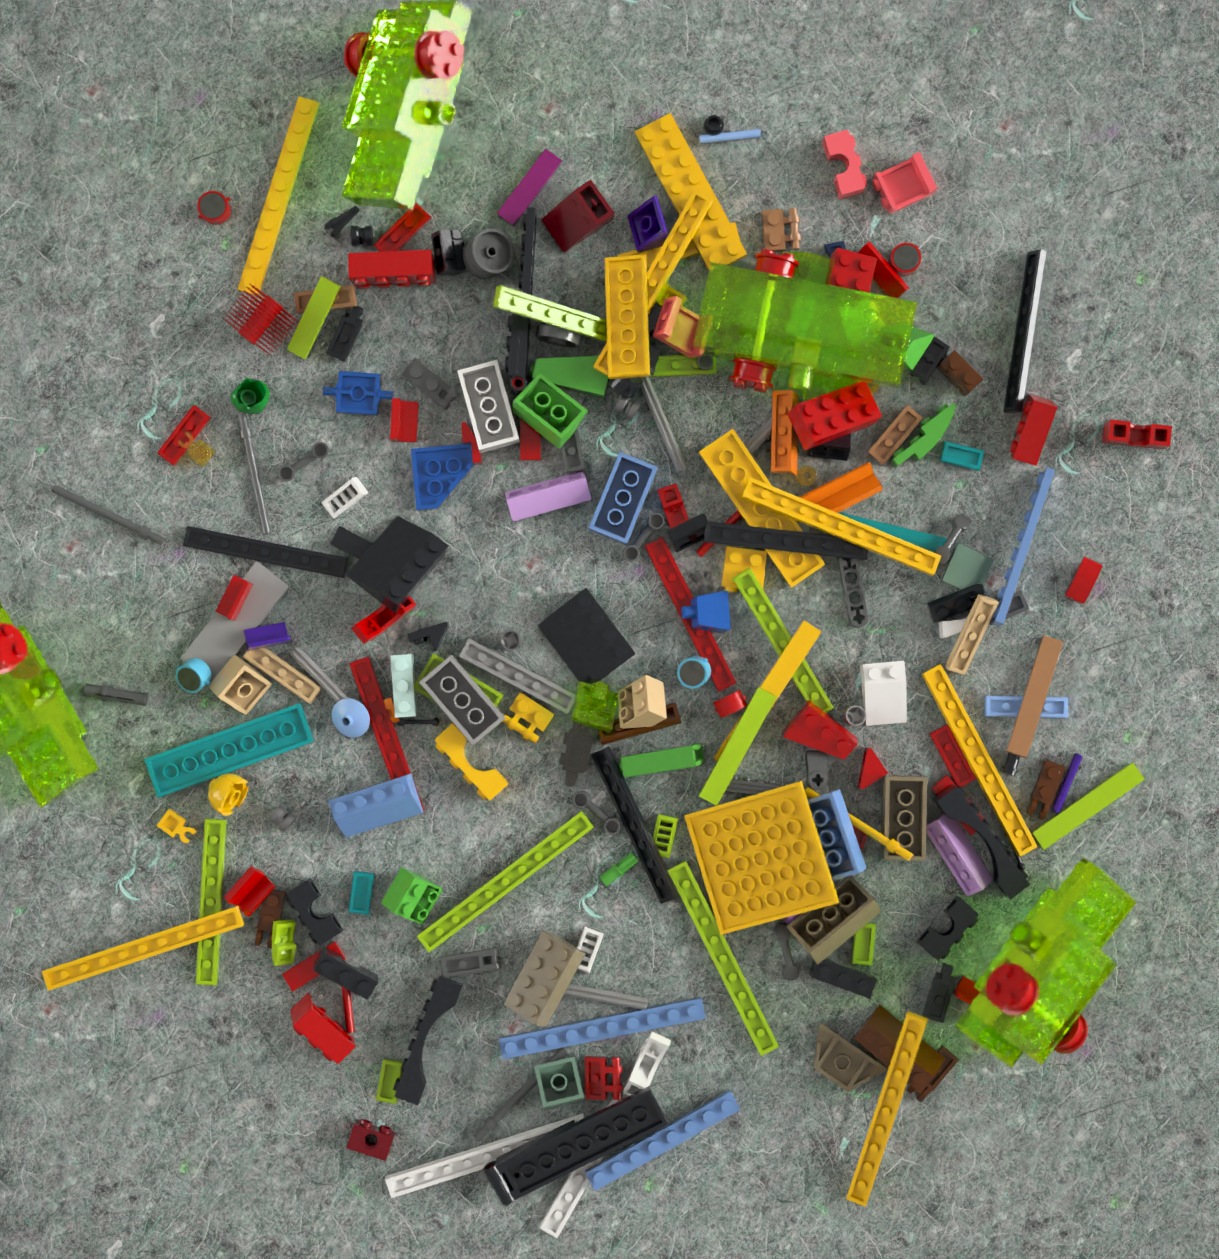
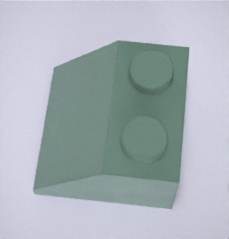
[534,1056,584,1111]

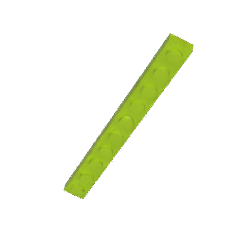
[417,811,594,952]
[667,860,779,1056]

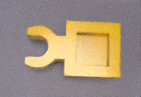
[157,808,196,843]

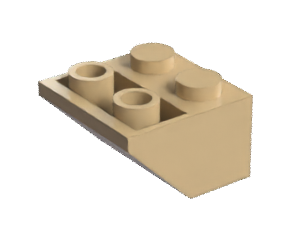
[617,675,667,729]

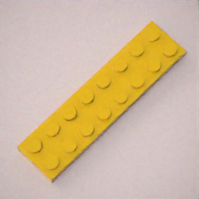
[635,113,747,275]
[698,429,825,588]

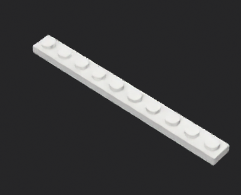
[385,1113,585,1198]

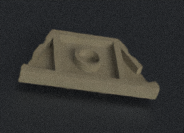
[813,1022,887,1092]

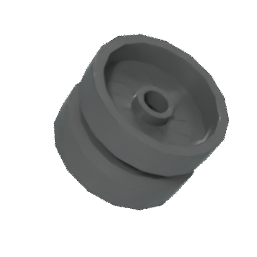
[463,228,515,279]
[535,322,581,348]

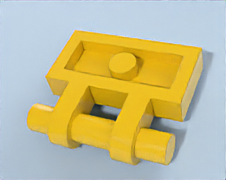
[502,692,555,744]

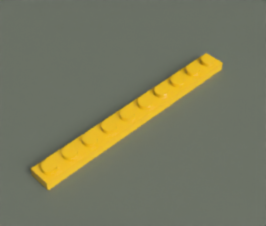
[238,96,319,296]
[593,190,713,376]
[741,477,941,576]
[921,664,1038,857]
[42,906,244,991]
[846,1011,928,1207]

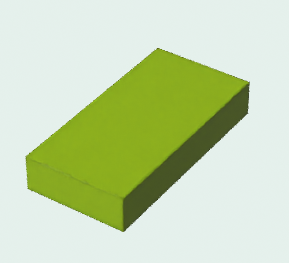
[851,923,876,966]
[376,1058,403,1104]

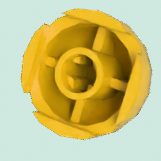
[208,773,249,816]

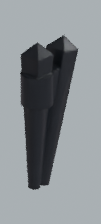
[324,206,360,237]

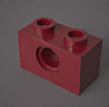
[346,1119,396,1161]

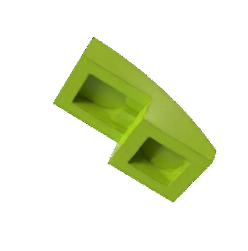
[272,919,296,966]

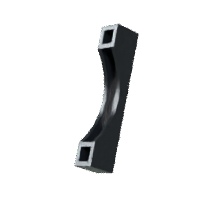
[932,784,1030,900]
[393,976,463,1105]

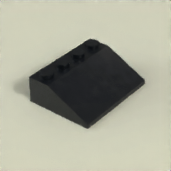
[346,516,448,613]
[537,588,636,691]

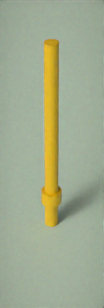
[805,787,913,861]

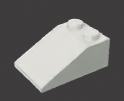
[860,661,907,726]

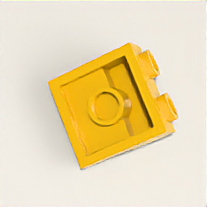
[721,546,767,593]

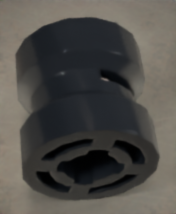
[351,225,374,246]

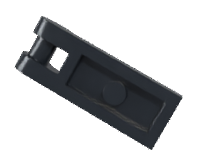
[927,584,985,623]

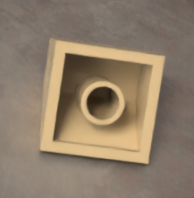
[208,654,272,715]

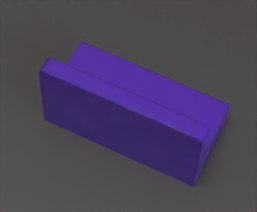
[243,622,291,651]

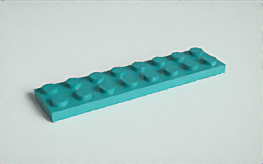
[144,703,315,798]

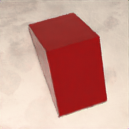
[857,747,888,789]

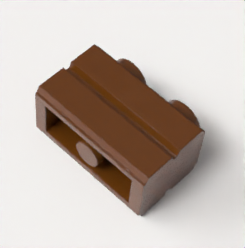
[937,350,983,396]

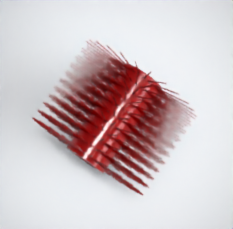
[222,284,299,356]

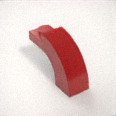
[351,597,417,644]

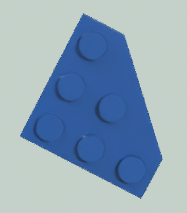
[411,443,474,511]

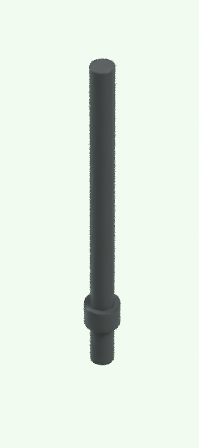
[238,413,271,535]
[51,485,165,545]
[474,1047,568,1141]

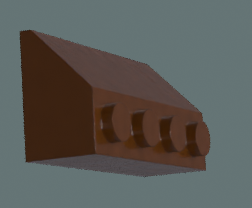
[854,1004,945,1094]

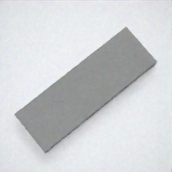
[181,561,290,682]

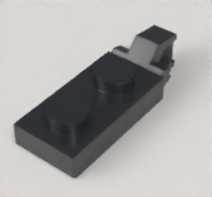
[326,306,364,363]
[922,963,955,1023]

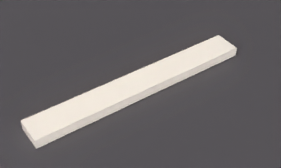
[539,1082,628,1238]

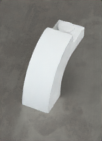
[622,1032,671,1096]

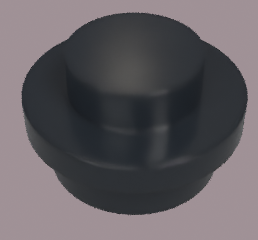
[704,115,724,136]

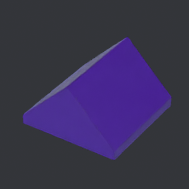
[627,195,668,252]

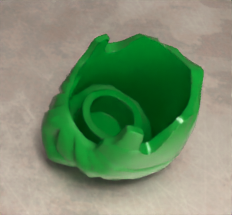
[230,378,270,415]

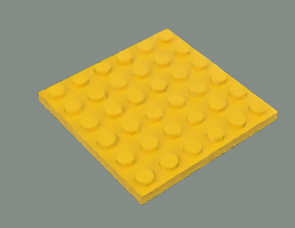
[684,781,839,935]

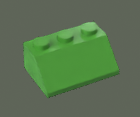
[512,373,588,449]

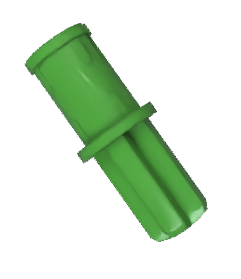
[599,853,638,886]

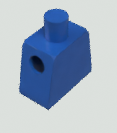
[681,591,730,633]

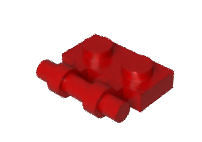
[584,1056,623,1100]

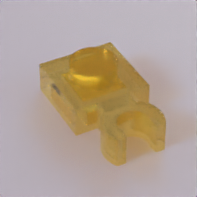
[178,432,216,467]

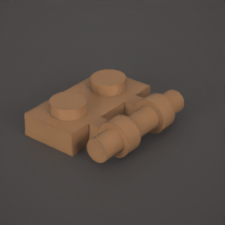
[762,208,801,252]

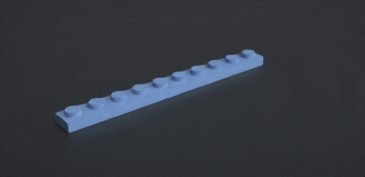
[499,997,706,1059]

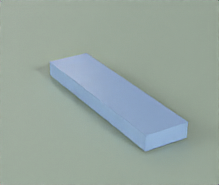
[984,696,1068,718]

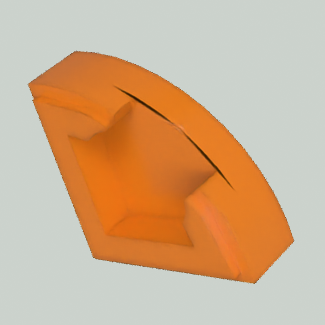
[384,697,400,723]

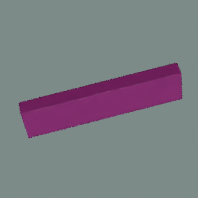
[497,148,562,227]

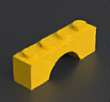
[434,723,509,801]

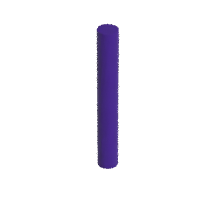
[1052,753,1083,813]

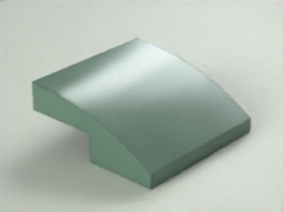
[941,543,994,597]

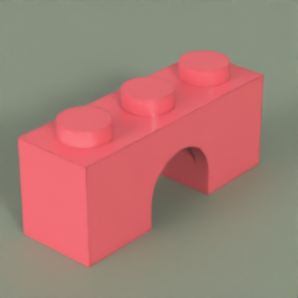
[822,129,867,200]

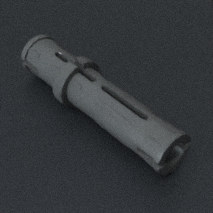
[83,683,148,706]

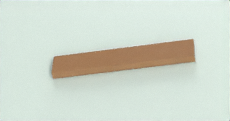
[1006,635,1063,758]

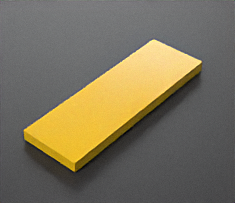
[605,254,650,379]

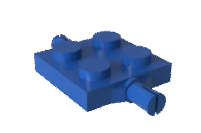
[323,371,393,416]

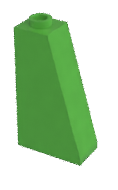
[529,355,609,399]
[619,743,705,778]

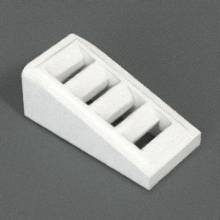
[321,477,368,519]
[939,619,967,638]
[577,927,604,974]

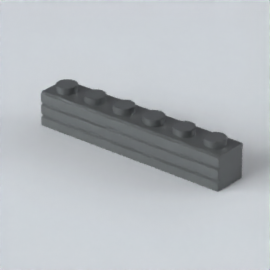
[726,776,789,795]

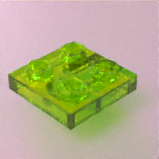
[571,681,619,732]

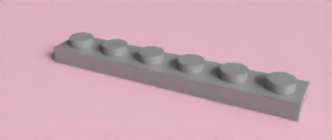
[459,638,577,714]

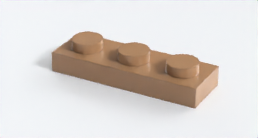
[294,285,357,313]
[867,405,923,466]

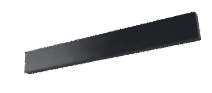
[1003,249,1046,414]
[703,521,868,560]
[183,526,349,578]
[591,746,679,904]

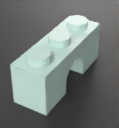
[390,654,418,718]

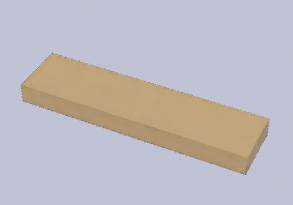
[945,594,999,675]
[243,647,322,704]

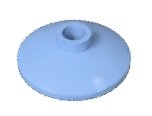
[332,698,370,738]

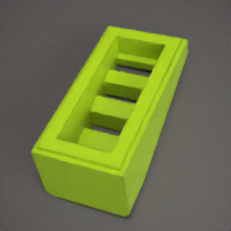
[653,813,678,858]

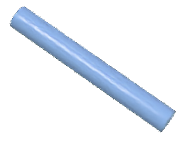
[699,129,761,144]

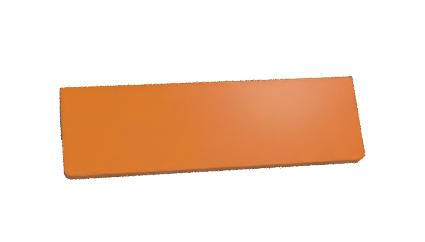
[771,390,799,475]
[800,462,883,527]

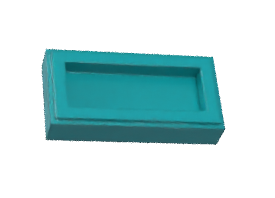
[939,441,985,471]
[348,871,375,915]

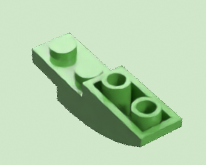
[890,403,956,468]

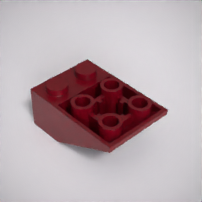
[541,179,614,253]

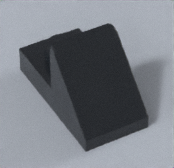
[407,622,449,652]

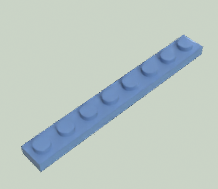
[992,467,1055,627]
[585,1090,741,1191]

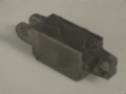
[559,714,593,788]

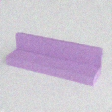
[505,471,591,521]
[926,814,993,897]

